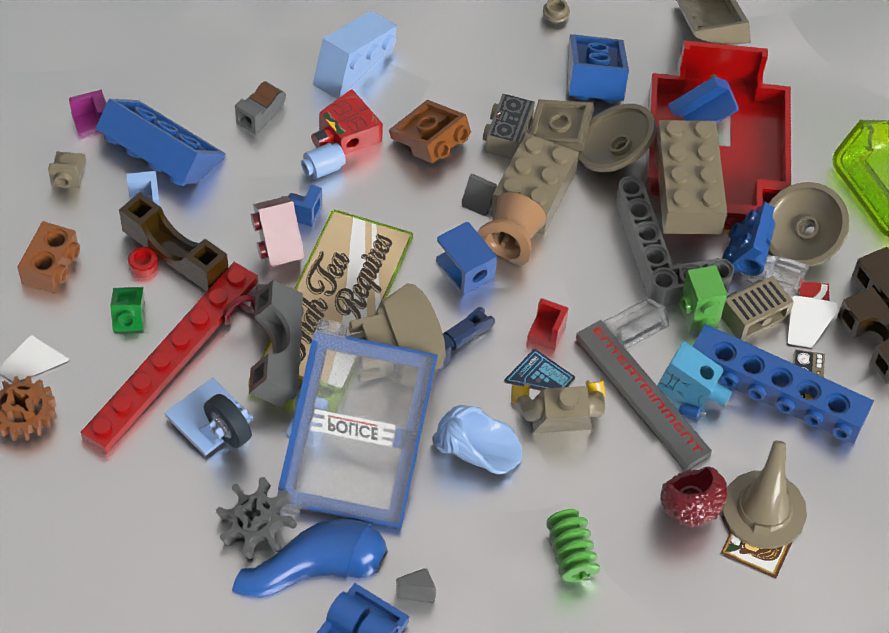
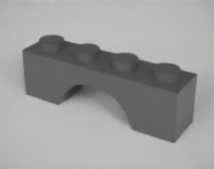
[249,280,304,407]

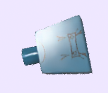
[657,341,733,408]

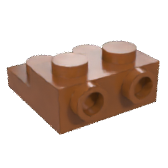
[389,100,471,164]

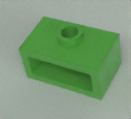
[679,265,727,333]

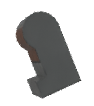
[235,81,286,135]

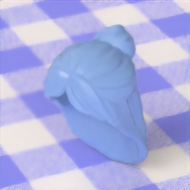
[432,405,523,474]

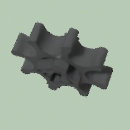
[216,477,297,559]

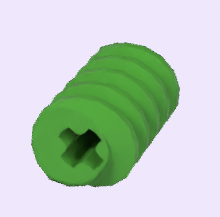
[546,509,600,582]

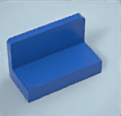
[668,77,739,124]

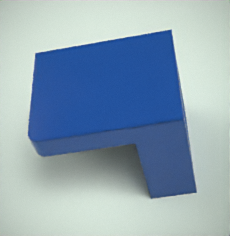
[281,185,322,227]

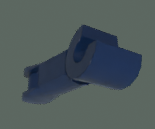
[438,307,495,370]

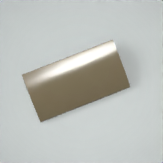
[676,0,751,44]

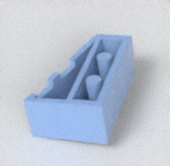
[313,10,397,99]

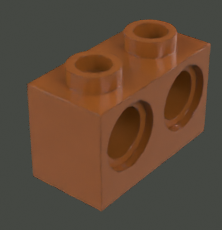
[17,221,80,293]

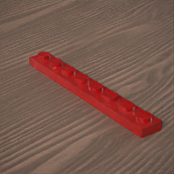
[80,261,259,454]

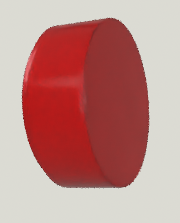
[128,247,158,277]

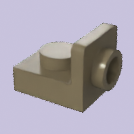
[48,151,86,188]

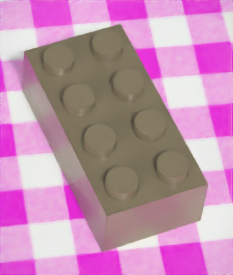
[655,120,727,234]

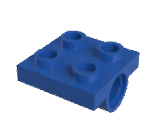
[722,202,776,276]
[317,583,410,633]

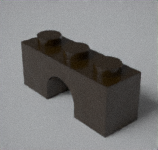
[837,287,889,384]

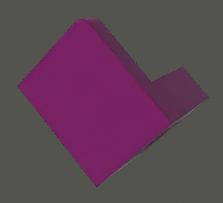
[69,89,107,136]

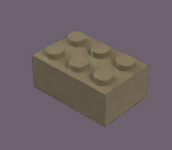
[491,133,579,235]

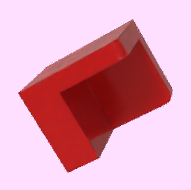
[527,298,569,351]

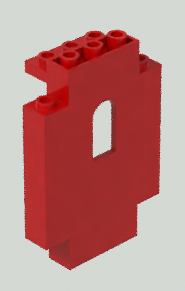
[645,41,791,230]

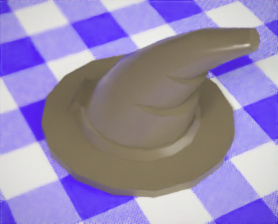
[722,440,807,549]

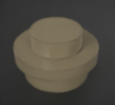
[543,0,570,22]

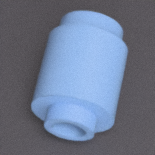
[301,143,346,179]

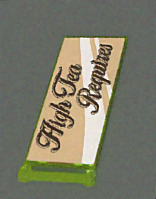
[248,209,414,414]

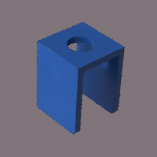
[436,222,497,295]

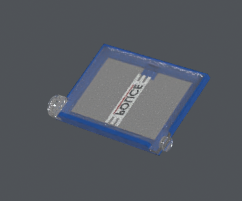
[277,320,438,530]

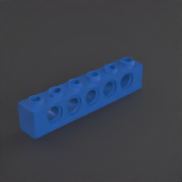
[693,324,874,444]

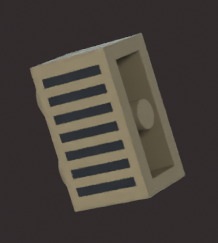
[721,276,794,341]

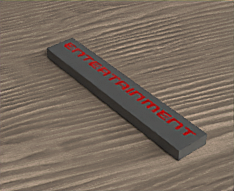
[576,320,712,470]

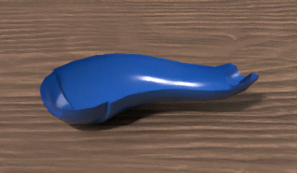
[232,519,387,597]

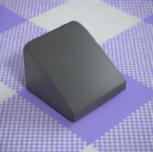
[462,173,497,216]
[396,568,436,603]

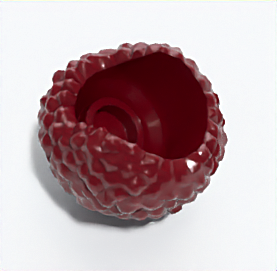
[660,466,728,528]

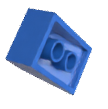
[568,34,629,103]

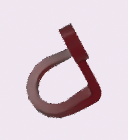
[223,295,255,326]

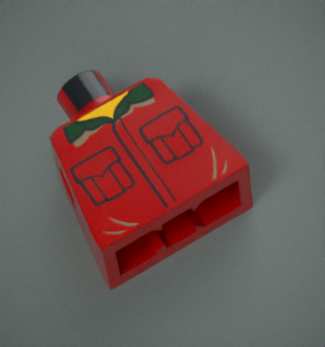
[311,89,383,155]

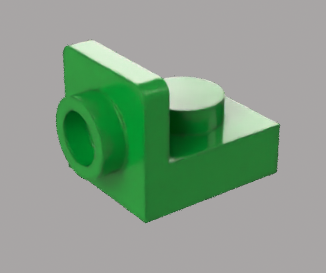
[110,287,144,332]

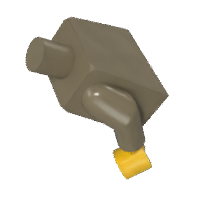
[511,379,606,433]

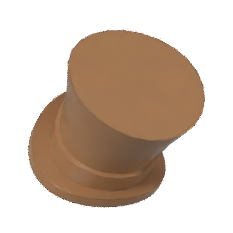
[477,192,547,265]

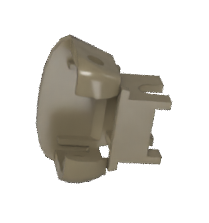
[348,283,446,387]

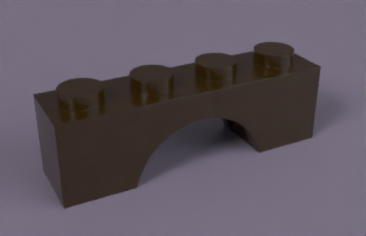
[119,192,228,292]

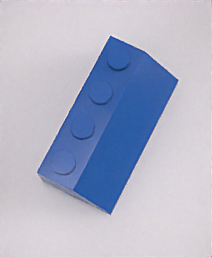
[95,99,226,186]

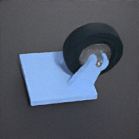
[164,377,253,456]

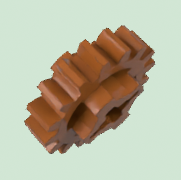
[0,376,57,441]

